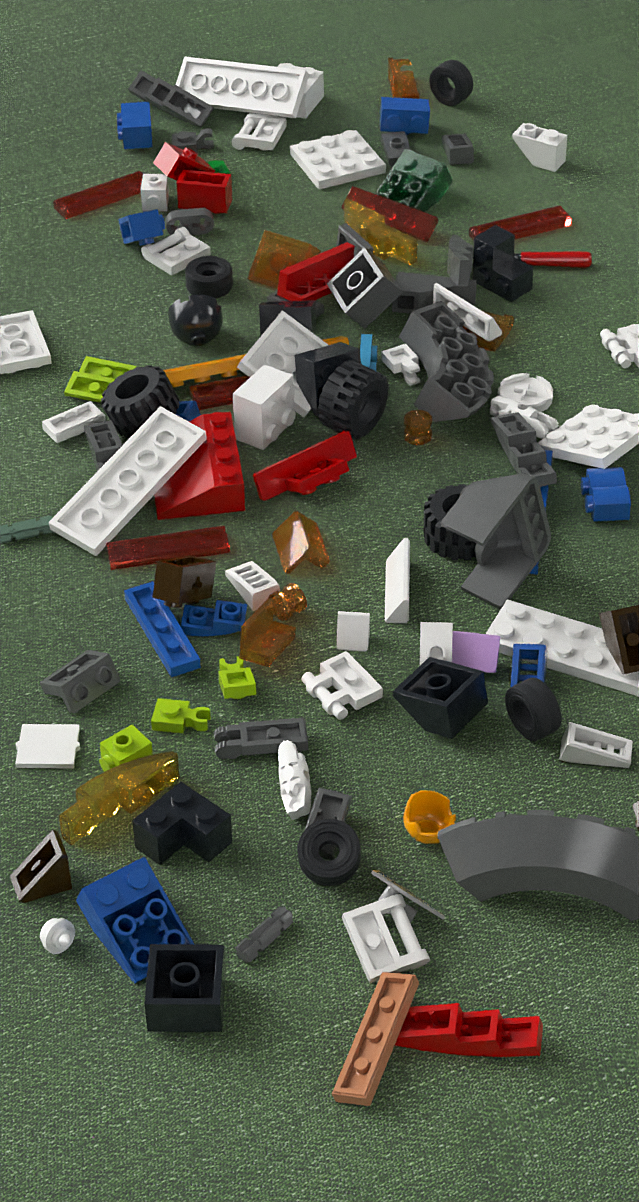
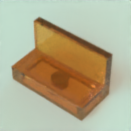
[272,511,330,575]
[239,598,296,667]

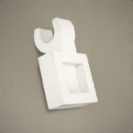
[381,344,421,386]

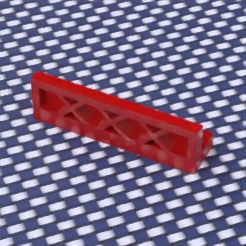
[277,242,355,301]

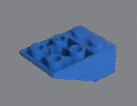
[76,857,194,984]

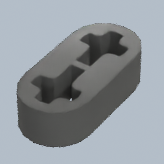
[165,208,214,235]

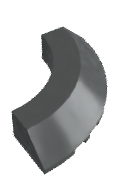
[399,301,494,422]
[437,810,639,922]

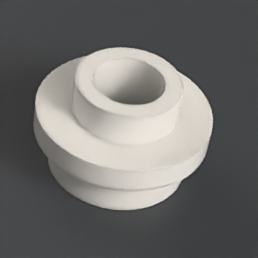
[40,918,75,954]

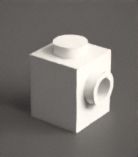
[141,174,169,211]

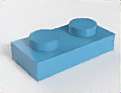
[360,334,378,371]

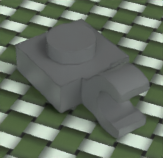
[172,128,214,153]

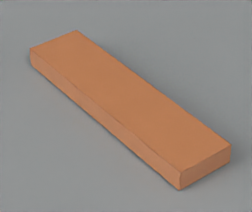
[332,972,419,1106]

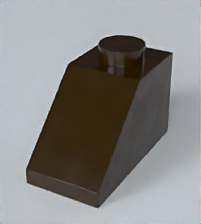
[599,605,639,675]

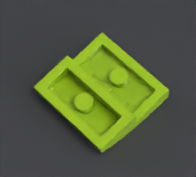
[64,356,137,403]

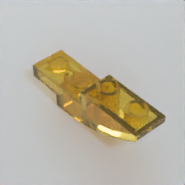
[344,198,417,266]
[59,751,180,845]

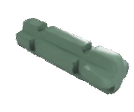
[0,515,54,543]

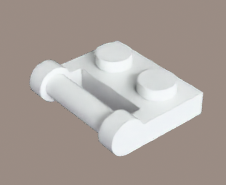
[231,113,287,151]
[141,227,211,276]
[342,894,430,984]

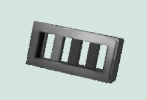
[442,133,474,165]

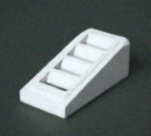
[225,561,281,611]
[559,722,633,768]

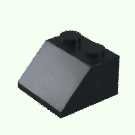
[392,657,488,739]

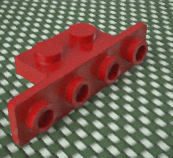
[253,431,357,501]

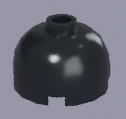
[168,294,223,346]

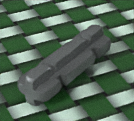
[236,906,293,963]

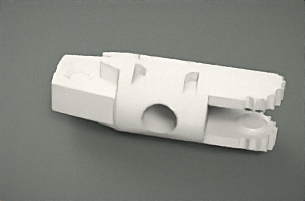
[490,396,559,439]
[278,740,311,820]

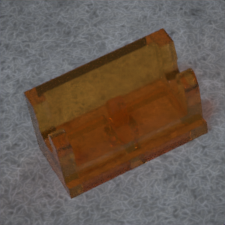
[388,57,419,99]

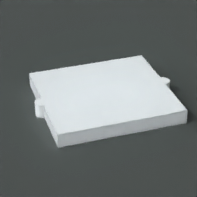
[15,724,80,769]

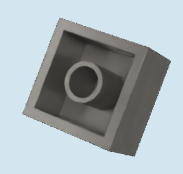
[327,247,403,329]

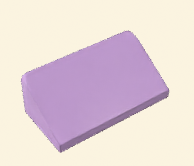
[452,631,500,673]

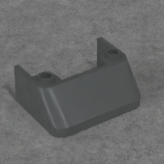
[440,473,551,610]

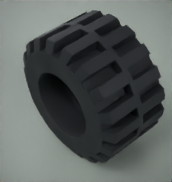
[318,361,389,440]
[101,365,180,438]
[424,484,476,561]

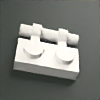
[600,324,639,368]
[301,651,383,720]

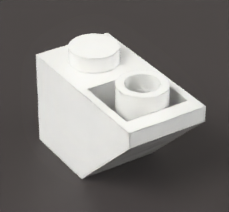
[512,123,567,172]

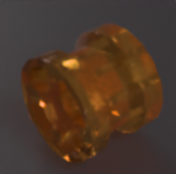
[404,410,432,445]
[268,583,307,621]

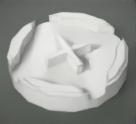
[497,373,553,412]

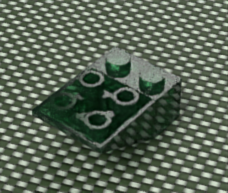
[366,149,453,225]

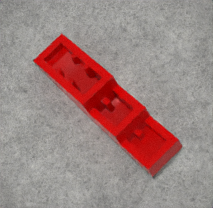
[395,1003,543,1057]

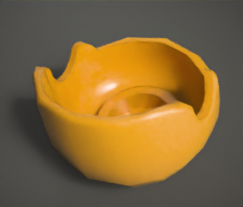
[403,790,456,844]

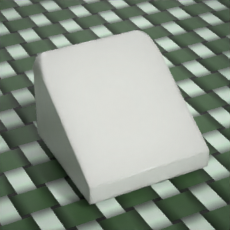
[337,611,370,652]

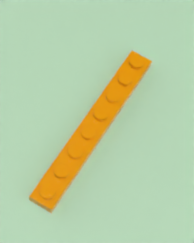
[163,336,349,387]

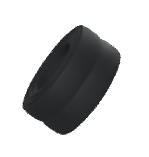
[429,60,473,106]
[185,256,233,299]
[505,678,562,741]
[297,819,361,886]

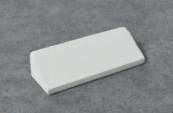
[433,283,502,342]
[385,538,410,623]

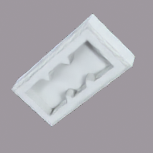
[42,401,106,443]
[420,622,453,665]

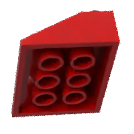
[154,412,245,520]

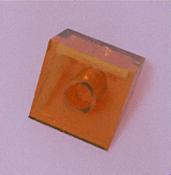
[247,230,321,289]

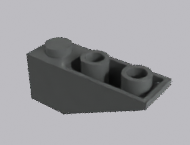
[392,272,477,314]

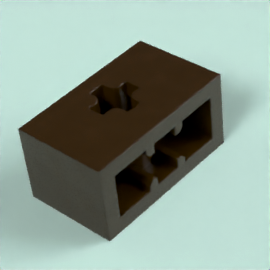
[152,555,216,608]

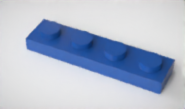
[124,581,201,677]

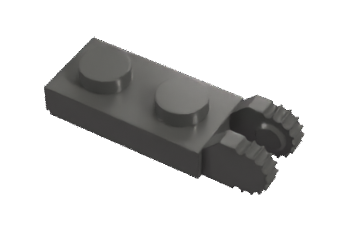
[214,718,308,760]

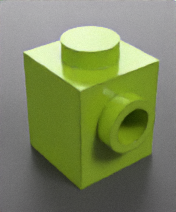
[99,725,154,785]

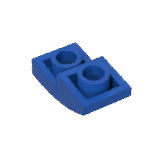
[181,600,247,636]

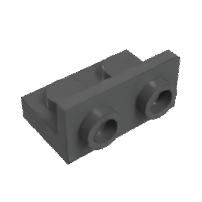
[40,650,120,713]

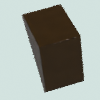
[10,830,72,903]

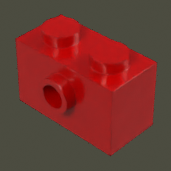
[153,142,215,181]
[176,169,233,214]

